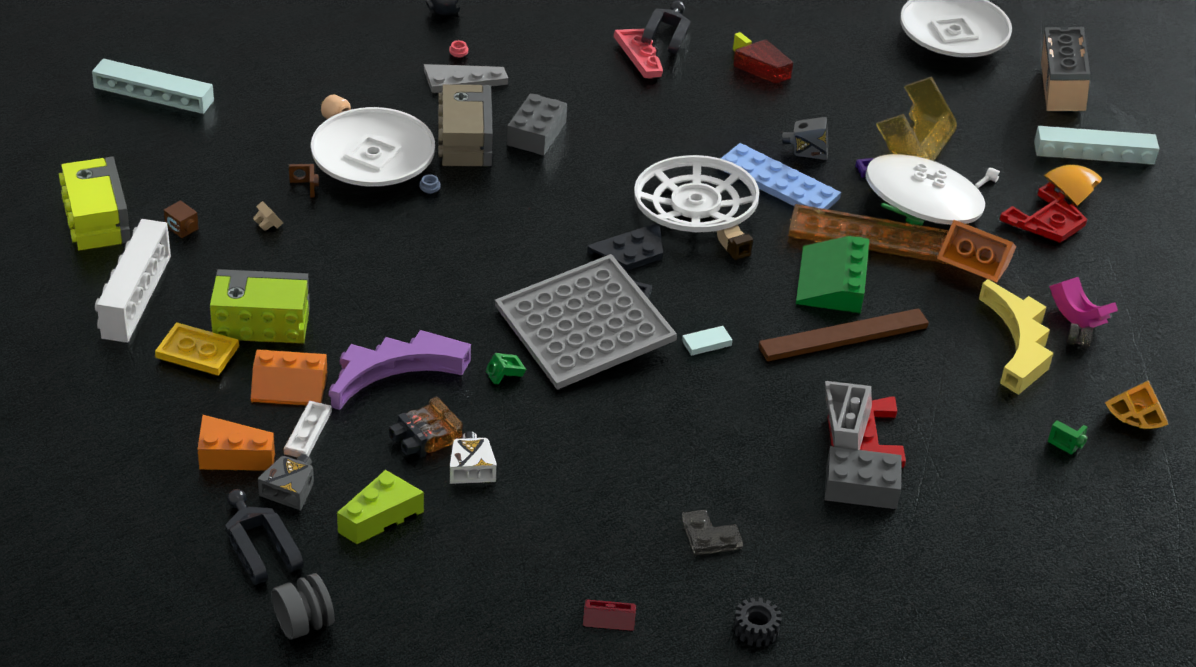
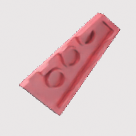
[614,29,663,79]

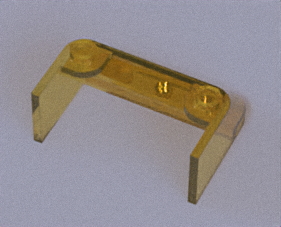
[876,77,957,161]

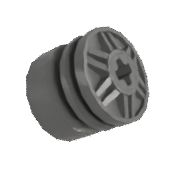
[271,573,335,640]

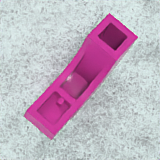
[1049,277,1118,329]

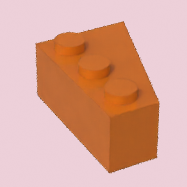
[198,415,275,470]

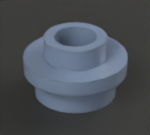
[420,175,440,193]

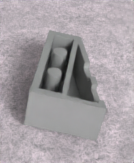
[825,381,872,450]

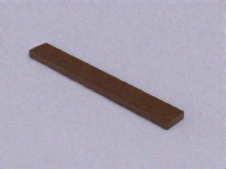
[758,308,929,361]

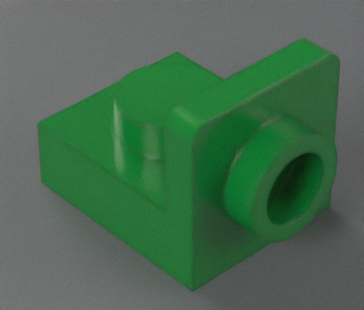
[486,353,526,384]
[1047,420,1088,455]

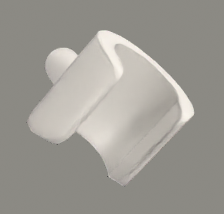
[975,168,1000,188]

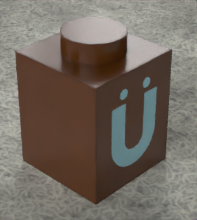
[164,200,199,238]

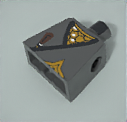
[782,117,828,160]
[258,454,314,510]

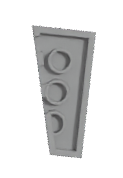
[424,64,508,93]

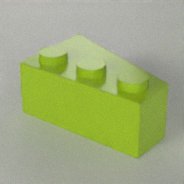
[337,470,424,544]

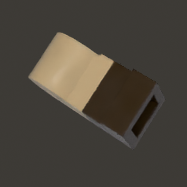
[717,225,753,260]

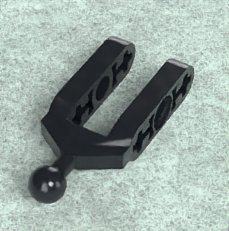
[641,1,691,55]
[225,489,304,585]

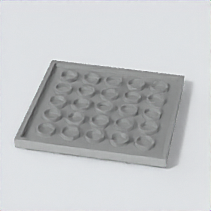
[495,254,677,389]

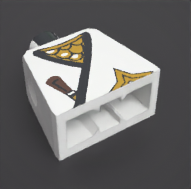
[450,432,496,484]

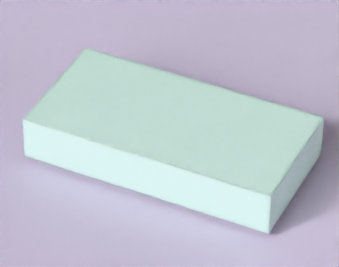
[682,326,732,356]

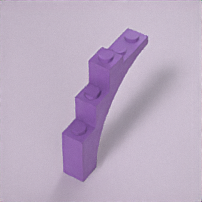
[329,330,471,410]

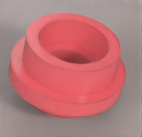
[449,40,468,58]

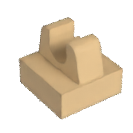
[253,201,283,231]

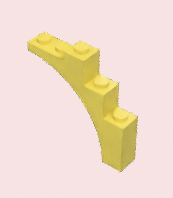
[979,279,1053,395]

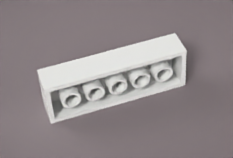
[95,219,171,343]

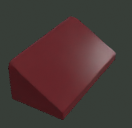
[583,599,636,631]

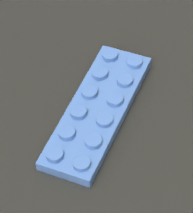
[721,143,841,218]

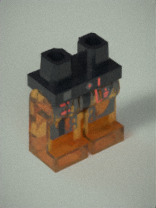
[389,397,462,458]

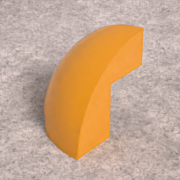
[1044,165,1102,206]
[1105,381,1168,429]

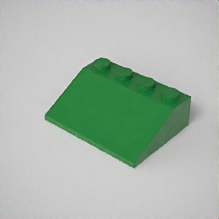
[796,236,869,313]

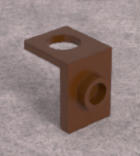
[289,164,319,198]

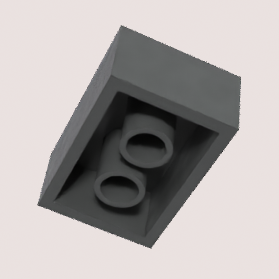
[507,93,567,155]
[825,446,902,509]

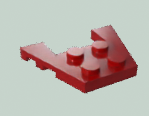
[1000,182,1087,242]
[828,397,906,467]

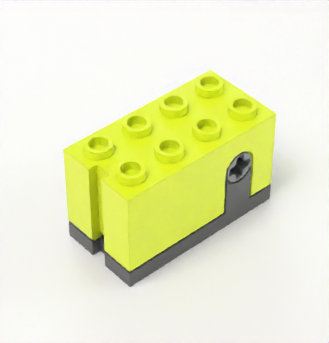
[59,157,131,251]

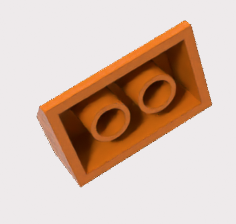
[937,220,1016,283]
[251,350,327,406]

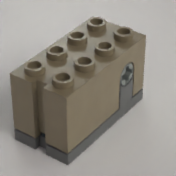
[438,84,493,166]

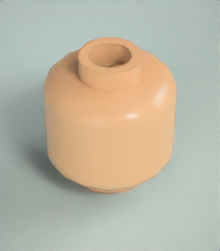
[321,94,351,119]

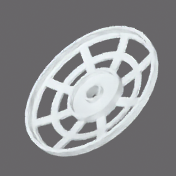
[634,155,759,232]

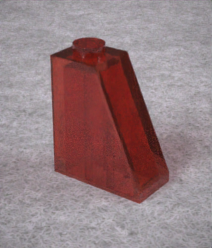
[734,39,793,83]

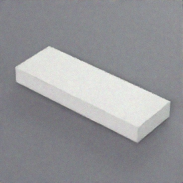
[284,401,332,458]

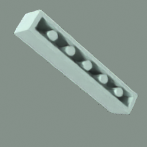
[92,59,214,114]
[1034,126,1159,164]

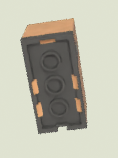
[1041,27,1090,111]

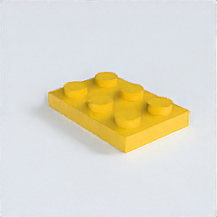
[155,322,239,376]

